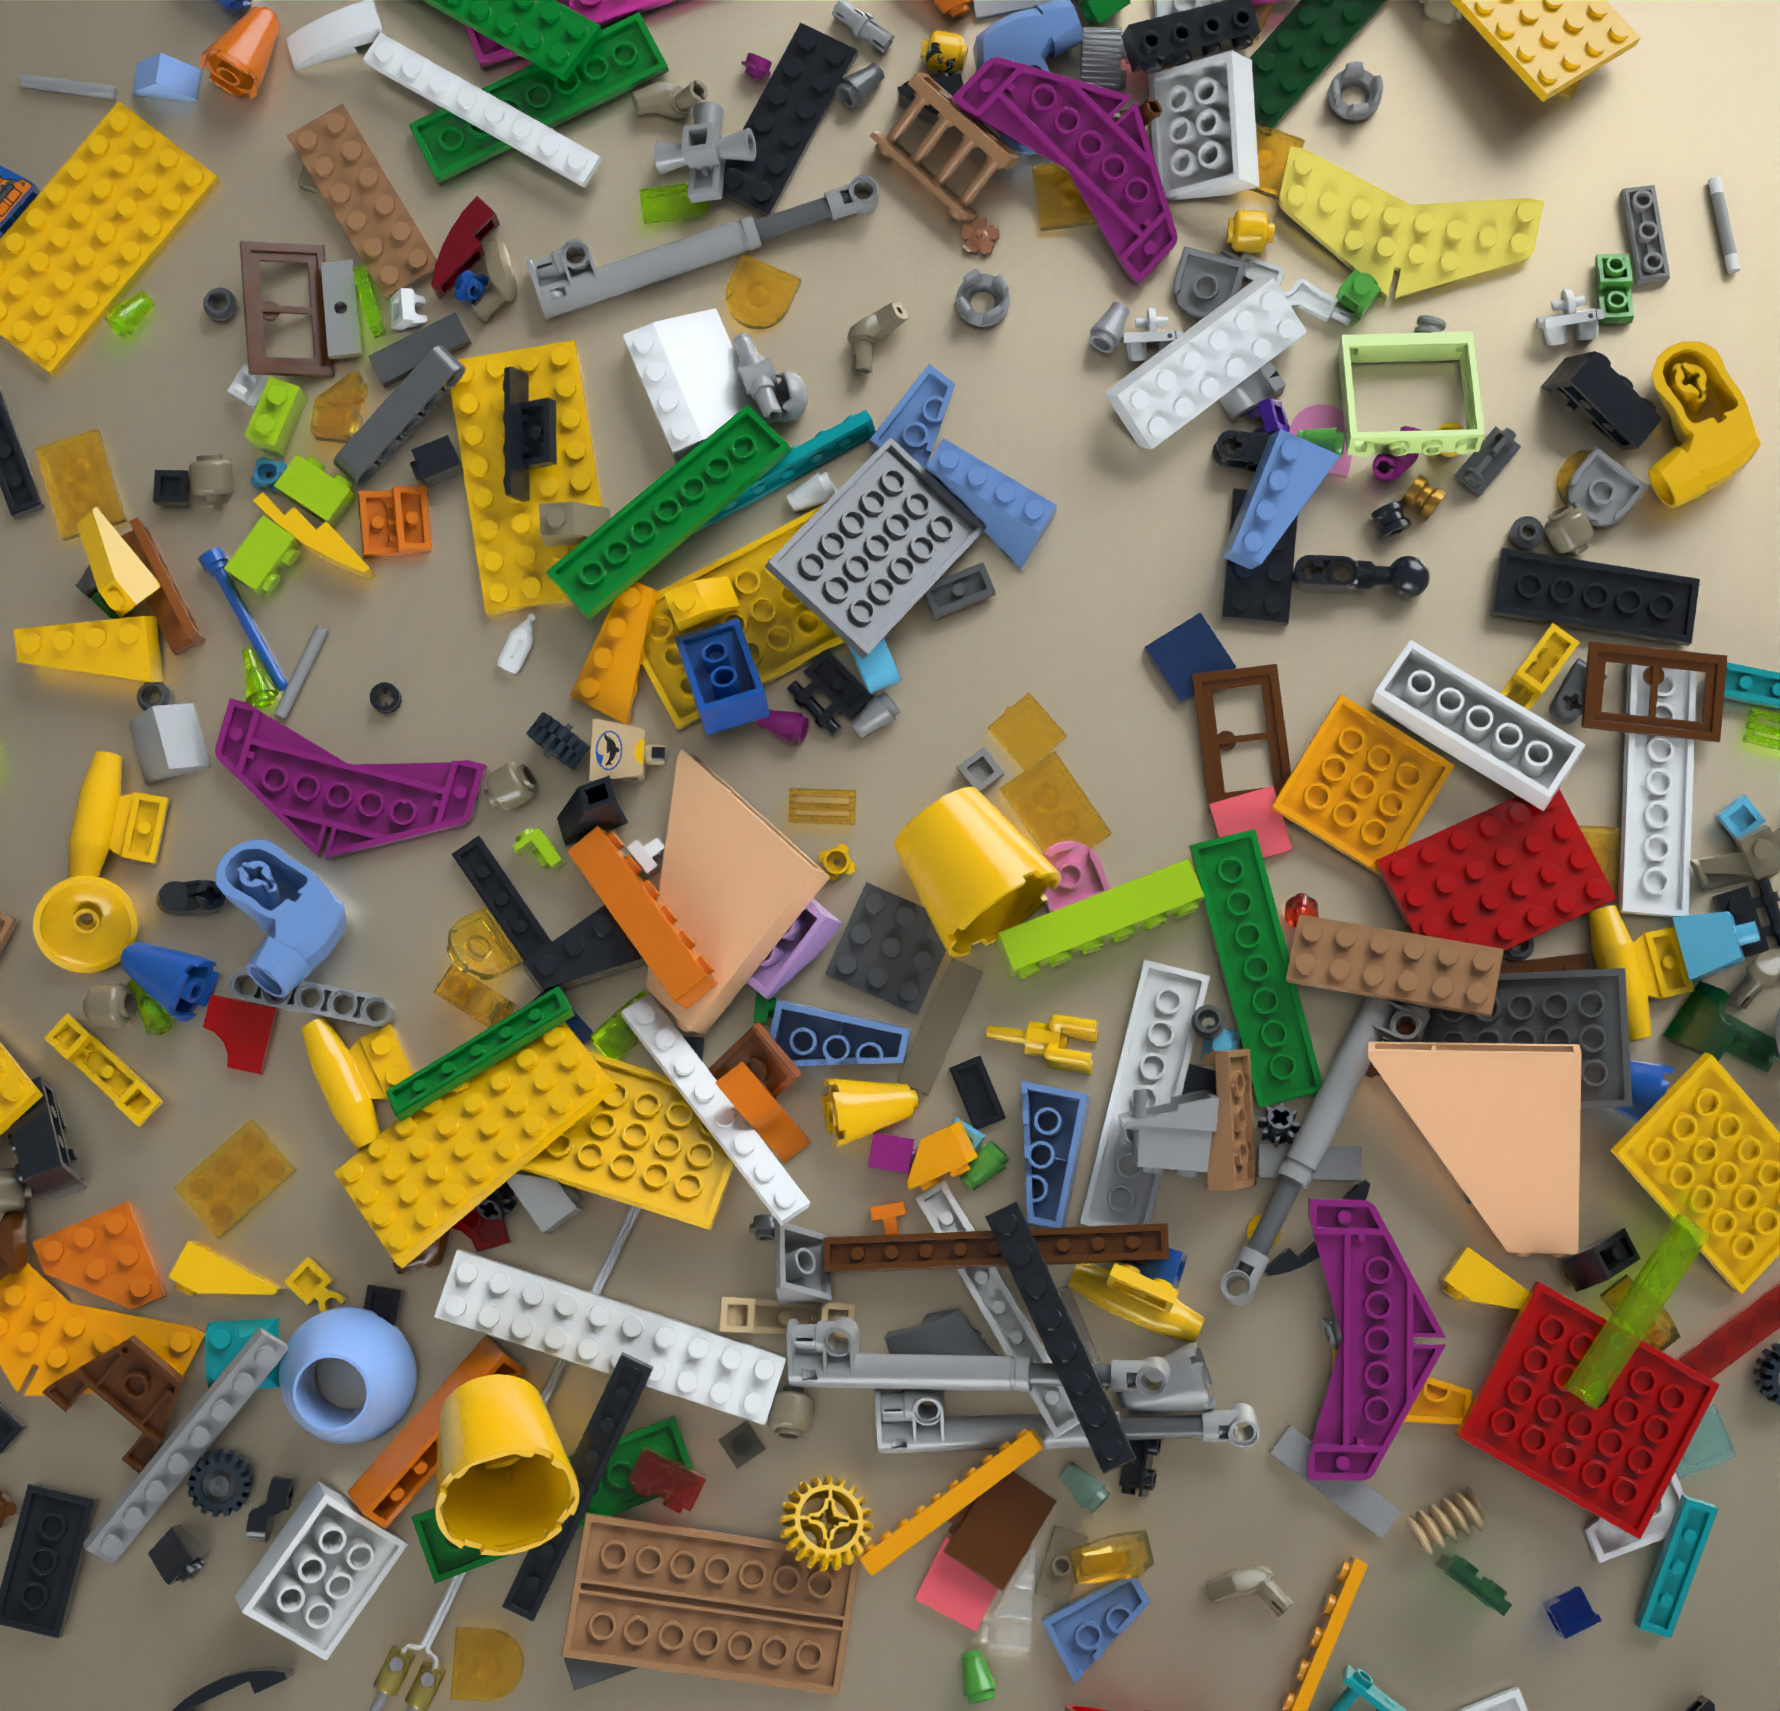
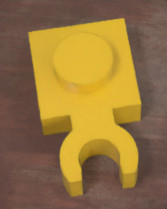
[284,1257,347,1312]

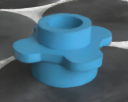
[251,457,287,493]

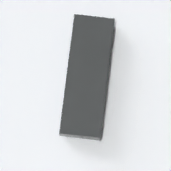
[368,312,471,387]

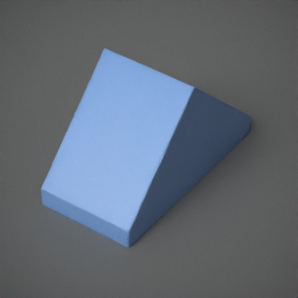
[133,53,202,102]

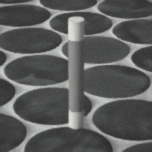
[1708,176,1740,273]

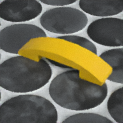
[44,1013,163,1127]

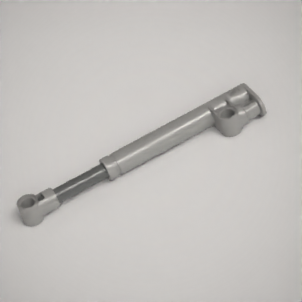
[525,175,878,320]
[1220,996,1431,1306]
[786,1317,1171,1398]
[875,1389,1259,1454]

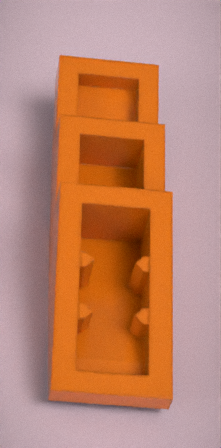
[715,1061,811,1163]

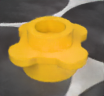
[818,843,856,882]

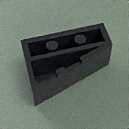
[1541,351,1663,451]
[523,905,646,995]
[8,1076,87,1203]

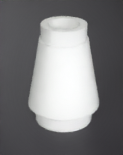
[787,472,837,513]

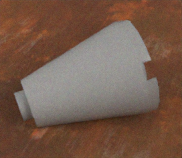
[1116,1341,1216,1414]

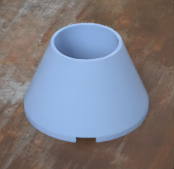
[279,1307,417,1445]

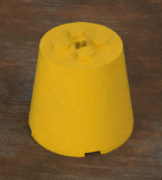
[894,787,1061,957]
[435,1374,579,1556]

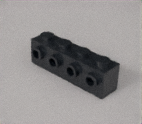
[1121,0,1261,74]

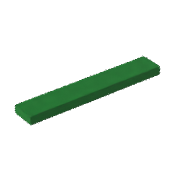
[385,985,575,1121]

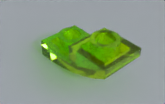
[590,990,648,1059]

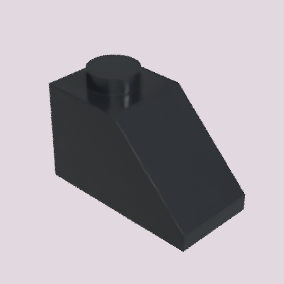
[1560,1228,1641,1292]

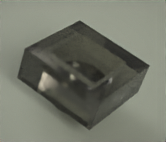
[718,1420,766,1469]

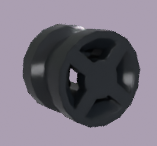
[1371,500,1412,539]

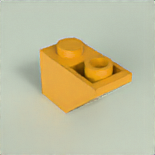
[906,1120,978,1191]

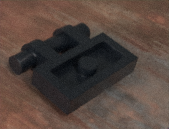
[787,649,873,736]
[1712,879,1780,958]

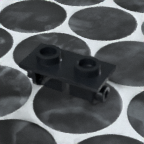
[1119,1439,1162,1497]

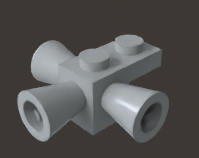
[654,101,756,203]

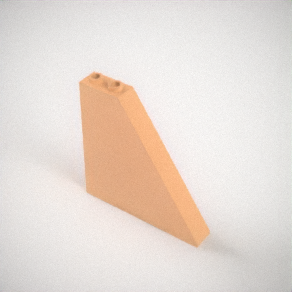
[646,750,830,1035]
[1368,1041,1581,1258]

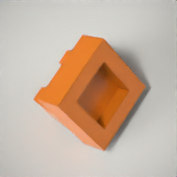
[870,1201,906,1235]

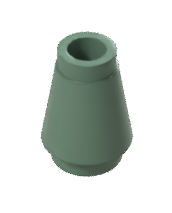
[1059,1462,1111,1514]

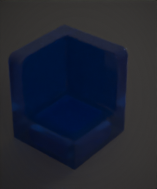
[1542,1586,1602,1639]

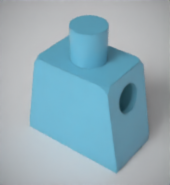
[1673,912,1761,983]

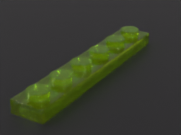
[1564,1214,1711,1409]

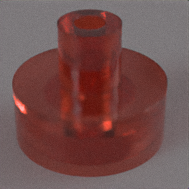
[1285,893,1319,927]

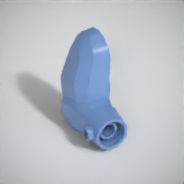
[973,0,1083,155]
[216,839,347,998]

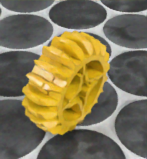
[779,1475,873,1572]

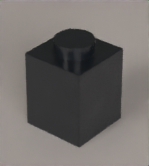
[410,435,464,488]

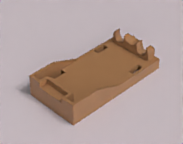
[1201,1049,1257,1191]

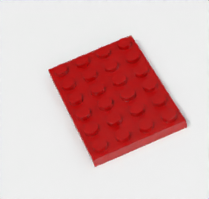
[1374,789,1617,952]

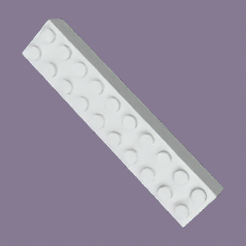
[434,1249,787,1425]

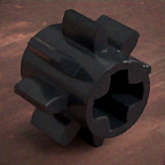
[1257,1103,1301,1148]
[475,1182,517,1221]

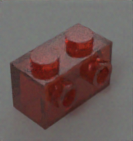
[628,1445,706,1513]

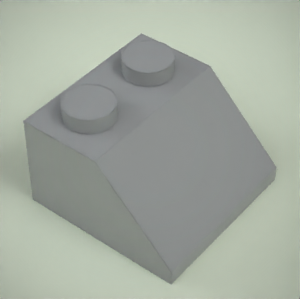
[506,1173,584,1234]

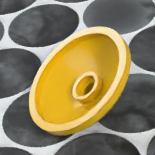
[33,876,138,973]

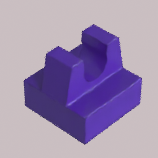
[1248,398,1290,434]

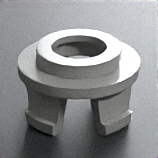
[1328,61,1383,120]
[956,269,1010,327]

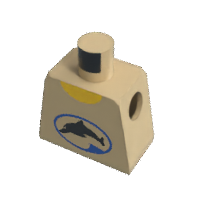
[589,719,667,785]

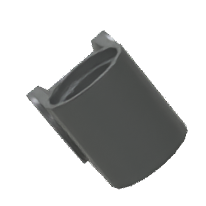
[1549,658,1608,724]

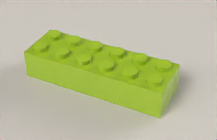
[997,858,1204,980]

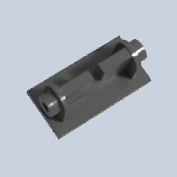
[1454,426,1521,496]

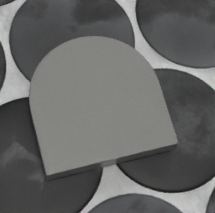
[1173,246,1248,320]
[1567,446,1649,526]

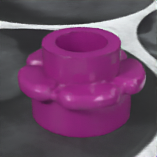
[741,53,772,80]

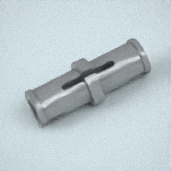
[832,0,895,53]

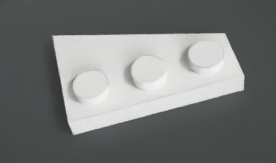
[1584,1472,1685,1563]

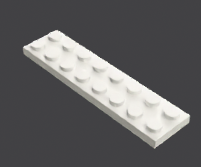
[1618,664,1697,918]
[1079,959,1210,1226]

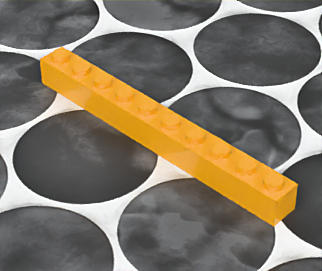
[859,1427,1046,1576]

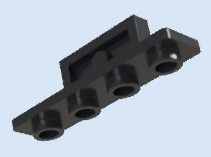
[503,367,557,502]

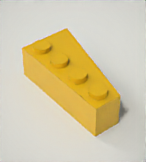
[13,616,164,683]

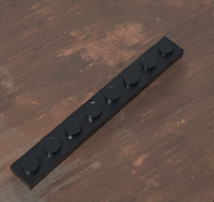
[985,1202,1136,1474]
[502,1352,654,1622]

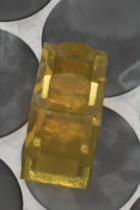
[310,371,368,443]
[434,964,517,1028]

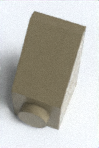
[539,502,610,546]

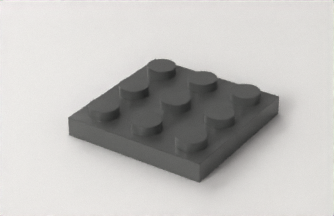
[825,882,946,1016]

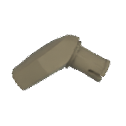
[631,80,708,119]
[470,240,517,322]
[847,302,908,374]
[1729,949,1780,1009]
[1206,1566,1294,1618]

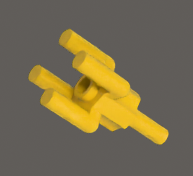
[986,1014,1099,1075]

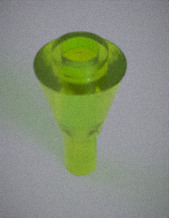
[241,648,278,708]
[127,979,175,1035]

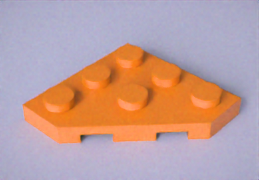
[32,1201,167,1310]

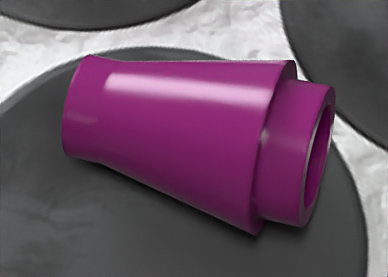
[757,709,809,744]

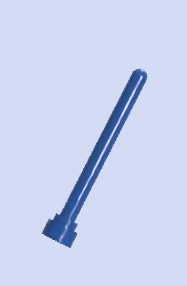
[198,547,288,691]

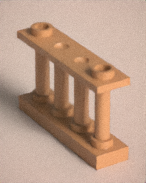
[870,73,1022,221]

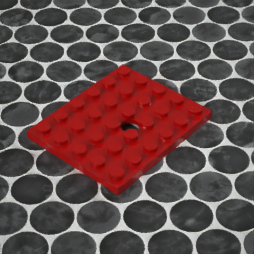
[1455,1281,1720,1540]

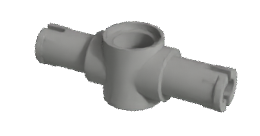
[733,333,783,423]

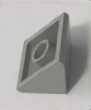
[129,703,211,785]
[775,1222,832,1305]

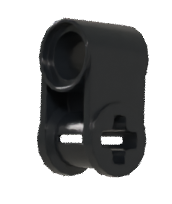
[1212,430,1272,472]

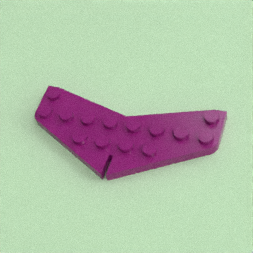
[951,57,1177,285]
[215,698,487,860]
[1306,1198,1446,1481]

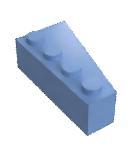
[1221,429,1340,570]
[770,1000,912,1066]
[1021,1081,1091,1228]

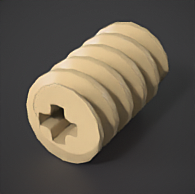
[1406,1486,1485,1555]

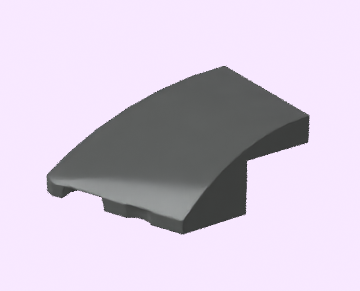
[884,1308,998,1392]

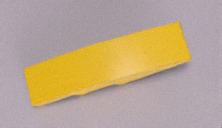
[253,492,376,580]
[1500,623,1580,711]

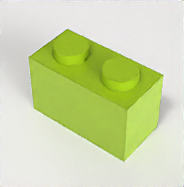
[244,376,308,457]
[274,454,356,529]
[224,515,301,598]

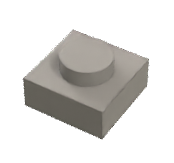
[957,747,1004,792]

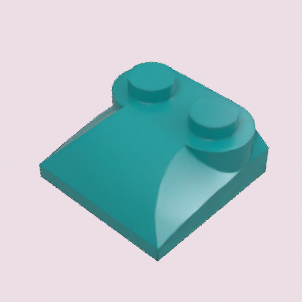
[205,1318,280,1389]

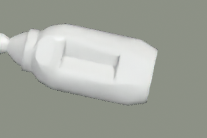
[497,614,536,674]

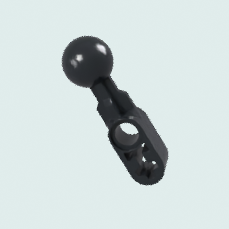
[1292,555,1430,598]

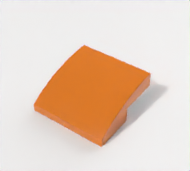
[357,485,432,558]

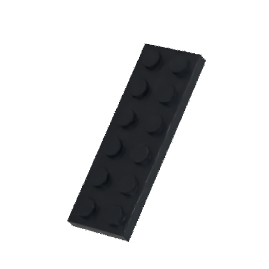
[722,22,858,217]
[1491,548,1700,646]

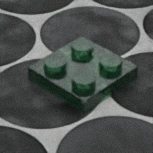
[1435,1554,1512,1616]

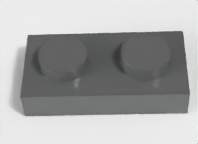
[924,562,996,619]

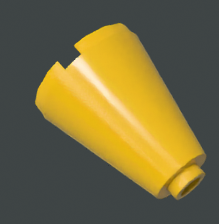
[822,1078,918,1147]

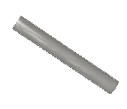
[19,74,118,100]
[273,625,328,720]

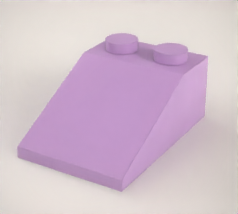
[747,899,843,1000]

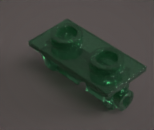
[1725,1013,1780,1073]

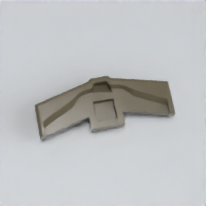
[1690,825,1780,891]

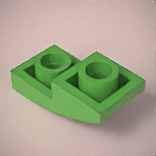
[1595,253,1634,324]

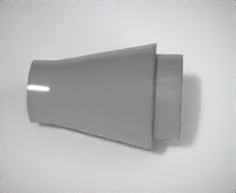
[1089,302,1130,353]
[850,691,901,738]

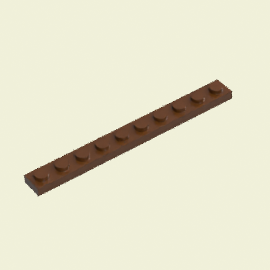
[823,1223,1170,1274]

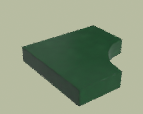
[1663,981,1737,1062]

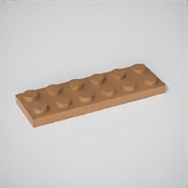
[287,103,437,301]
[1286,914,1504,1018]

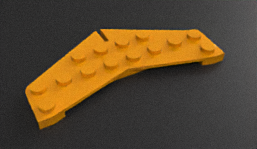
[0,1261,206,1396]

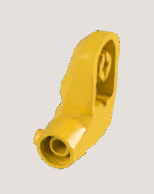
[1648,341,1761,509]

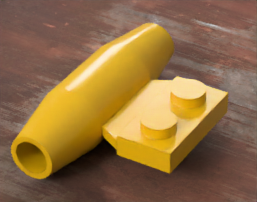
[68,751,169,878]
[1588,905,1694,1042]
[301,1017,413,1151]
[1068,1263,1205,1342]

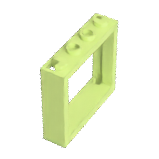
[1338,331,1485,457]

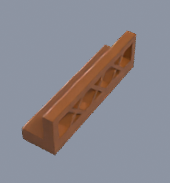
[121,517,205,655]

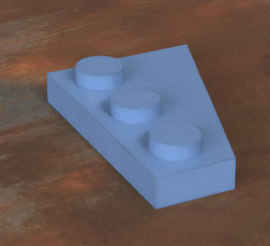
[869,364,955,469]
[1041,1569,1150,1684]

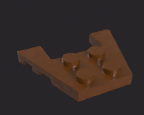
[42,1335,187,1474]

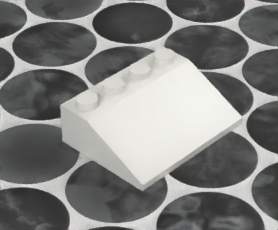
[1148,50,1259,201]
[623,309,764,463]
[235,1481,408,1661]

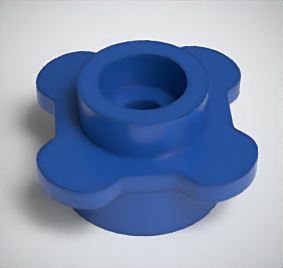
[454,270,489,304]

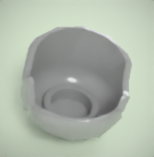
[775,372,808,422]

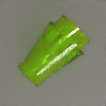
[105,290,155,337]

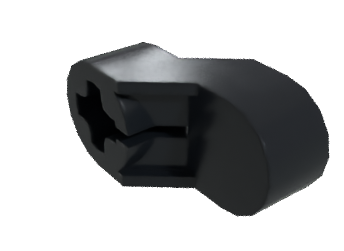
[156,880,226,915]
[246,1476,295,1543]

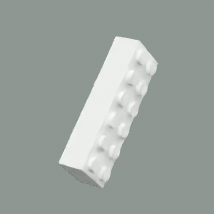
[1104,277,1307,450]
[1370,640,1586,811]

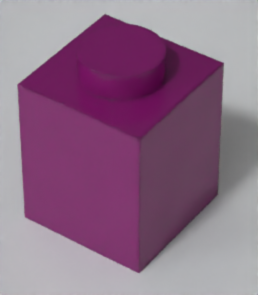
[868,1133,918,1175]

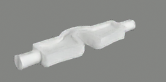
[1219,248,1354,327]

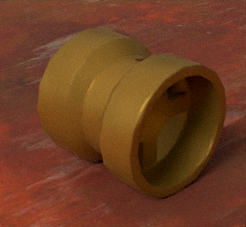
[1400,474,1447,520]

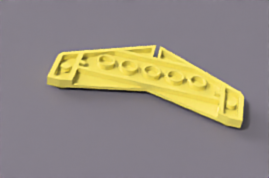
[1278,146,1544,301]

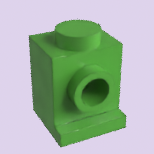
[1335,269,1381,321]

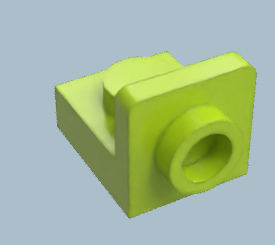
[512,827,566,871]

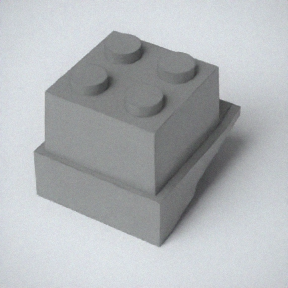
[1118,1089,1219,1177]

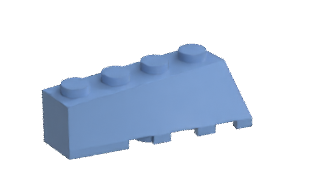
[926,438,1057,570]

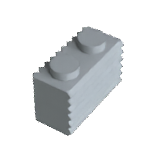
[1080,27,1127,92]

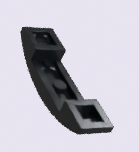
[1263,1179,1370,1276]
[172,1666,294,1711]

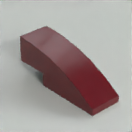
[431,196,500,300]

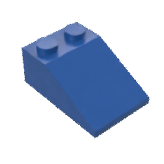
[674,618,770,736]

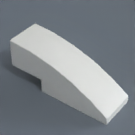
[286,0,384,70]

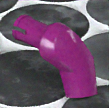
[1372,426,1422,482]

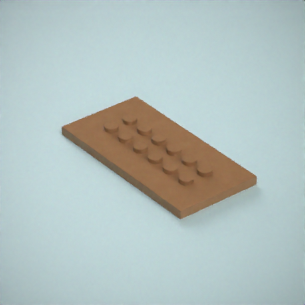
[561,1513,860,1695]

